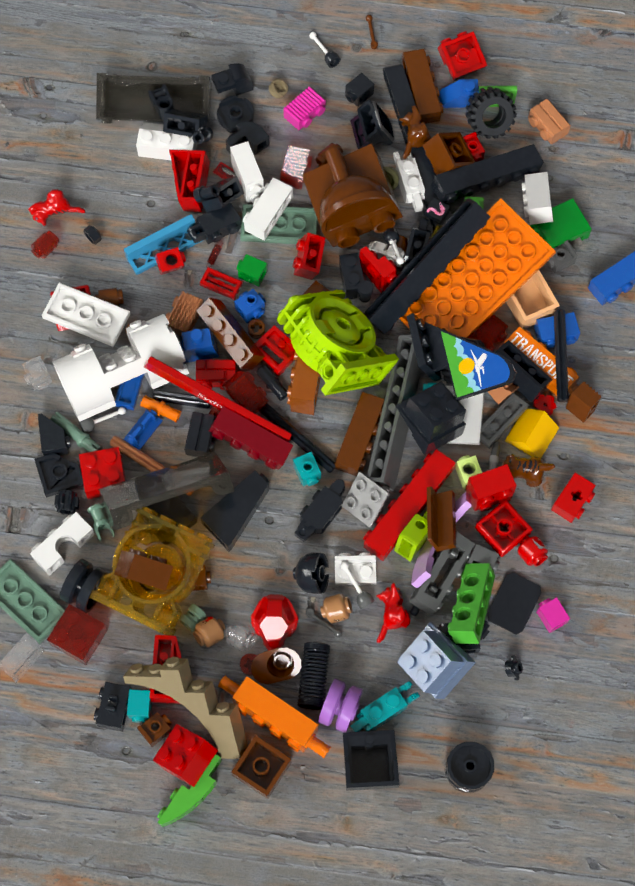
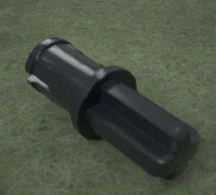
[256,365,287,401]

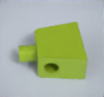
[394,512,428,562]

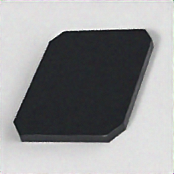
[487,572,541,635]

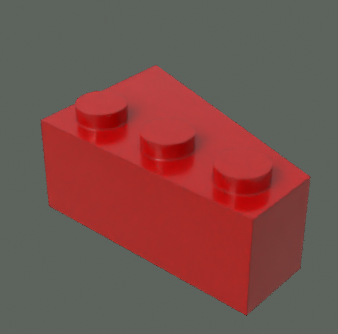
[169,150,210,212]
[150,635,182,704]

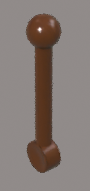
[366,15,378,49]

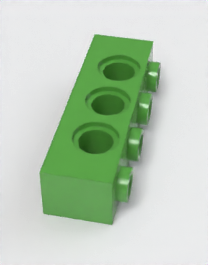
[448,563,495,644]

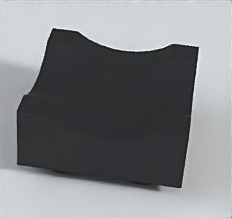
[139,487,197,547]

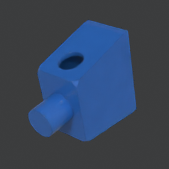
[179,328,219,363]

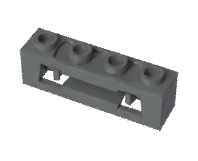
[409,531,475,615]

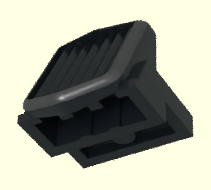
[350,100,394,149]

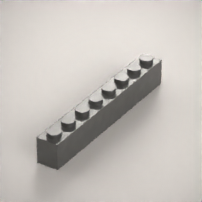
[367,335,421,491]

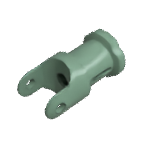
[87,503,115,541]

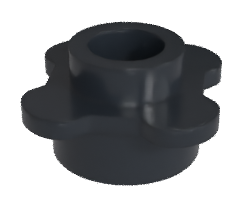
[505,655,523,681]

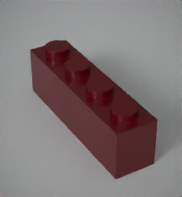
[209,406,293,470]

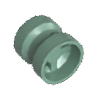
[179,603,208,632]

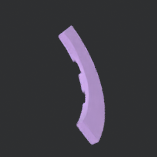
[411,492,472,588]

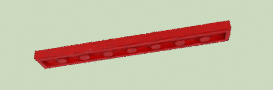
[143,356,292,442]

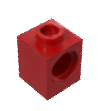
[155,247,186,275]

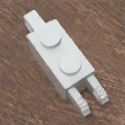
[393,152,425,212]

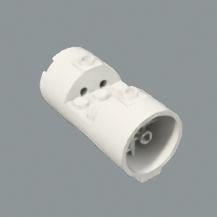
[52,314,189,422]

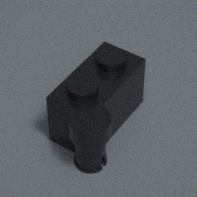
[163,109,213,144]
[193,176,244,212]
[339,253,373,303]

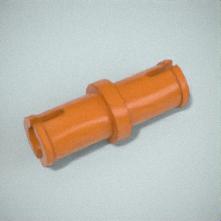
[140,395,182,423]

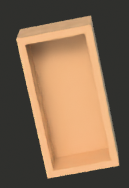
[506,270,560,330]

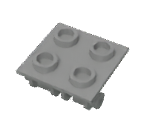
[342,472,390,528]

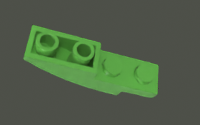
[157,754,222,827]

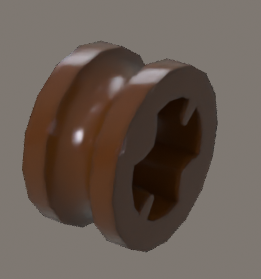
[248,319,265,339]

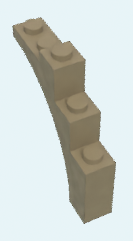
[123,657,248,759]

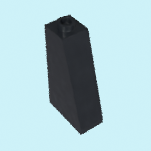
[200,470,269,552]

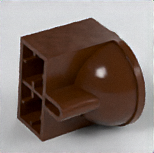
[302,144,403,248]

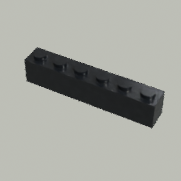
[431,144,544,203]

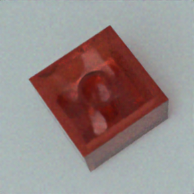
[47,604,108,665]

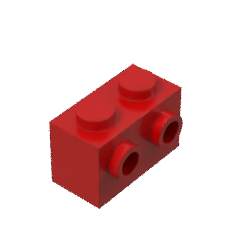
[293,232,325,280]

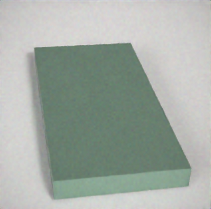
[240,204,318,244]
[0,559,69,644]

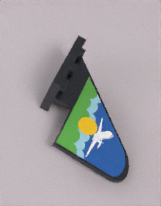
[407,313,516,401]

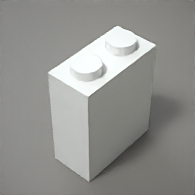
[230,141,264,203]

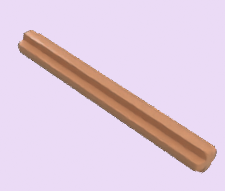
[110,436,196,496]

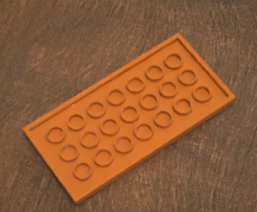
[399,198,556,338]

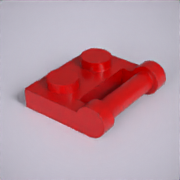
[255,325,295,376]

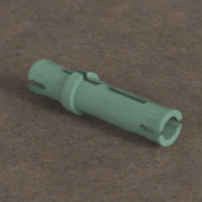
[50,412,103,452]

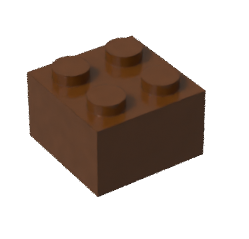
[422,132,475,175]
[114,548,173,591]
[231,736,292,799]

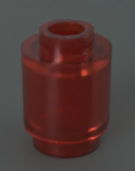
[31,231,59,259]

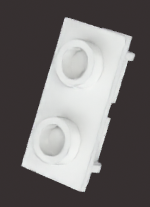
[368,241,404,268]

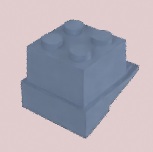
[397,622,476,699]

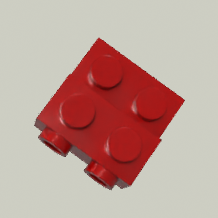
[438,31,487,80]
[359,246,398,293]

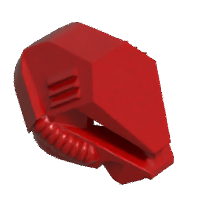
[250,594,299,650]

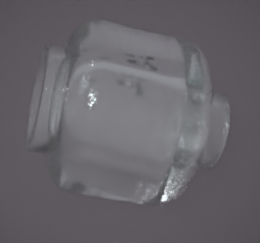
[225,621,257,652]

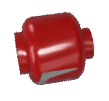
[517,536,548,567]

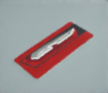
[213,162,236,179]

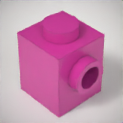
[536,597,570,633]

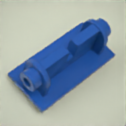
[123,409,163,450]

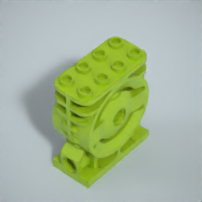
[277,289,399,396]

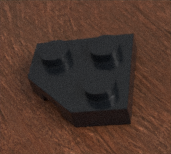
[34,453,84,498]

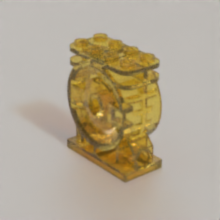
[90,506,215,636]

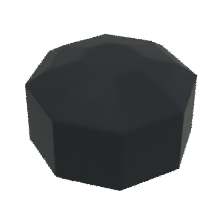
[83,225,102,245]

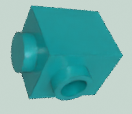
[293,452,321,486]
[127,690,152,723]

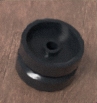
[60,559,109,613]
[445,742,494,793]

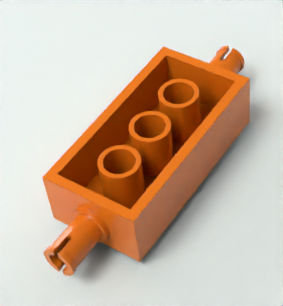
[218,675,331,758]

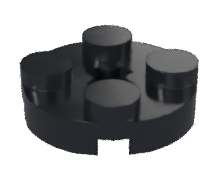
[217,95,254,133]

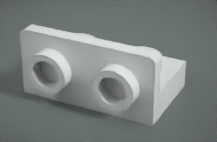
[334,553,376,585]

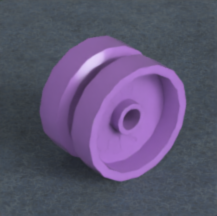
[318,678,363,733]

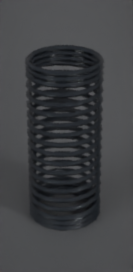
[297,642,330,710]

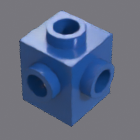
[234,289,266,323]

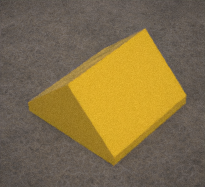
[505,409,559,458]

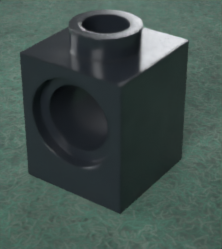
[345,73,374,107]

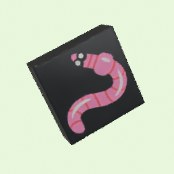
[424,198,450,224]

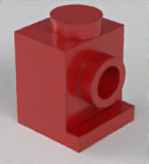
[463,132,485,162]

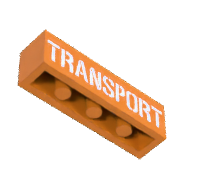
[504,326,579,396]

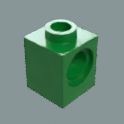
[236,254,268,287]

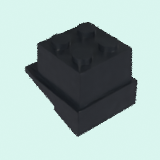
[396,381,466,455]
[343,730,400,791]

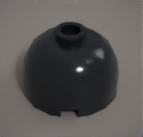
[293,553,329,594]

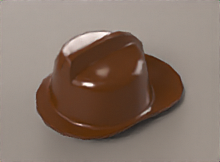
[251,647,302,684]

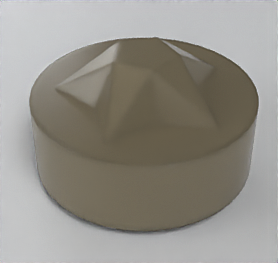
[269,79,288,99]

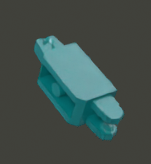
[350,681,420,732]

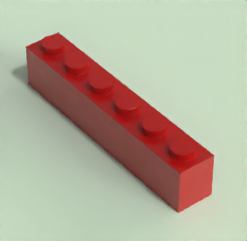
[363,449,456,561]

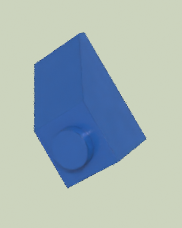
[439,79,479,108]

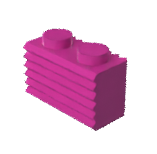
[283,86,326,131]

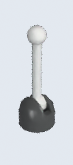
[78,407,126,433]
[341,561,375,609]

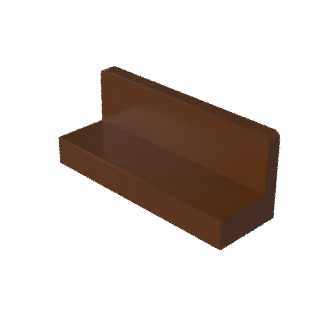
[427,487,457,552]

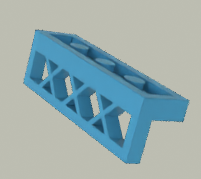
[124,214,204,275]

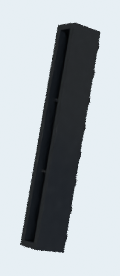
[363,198,490,335]

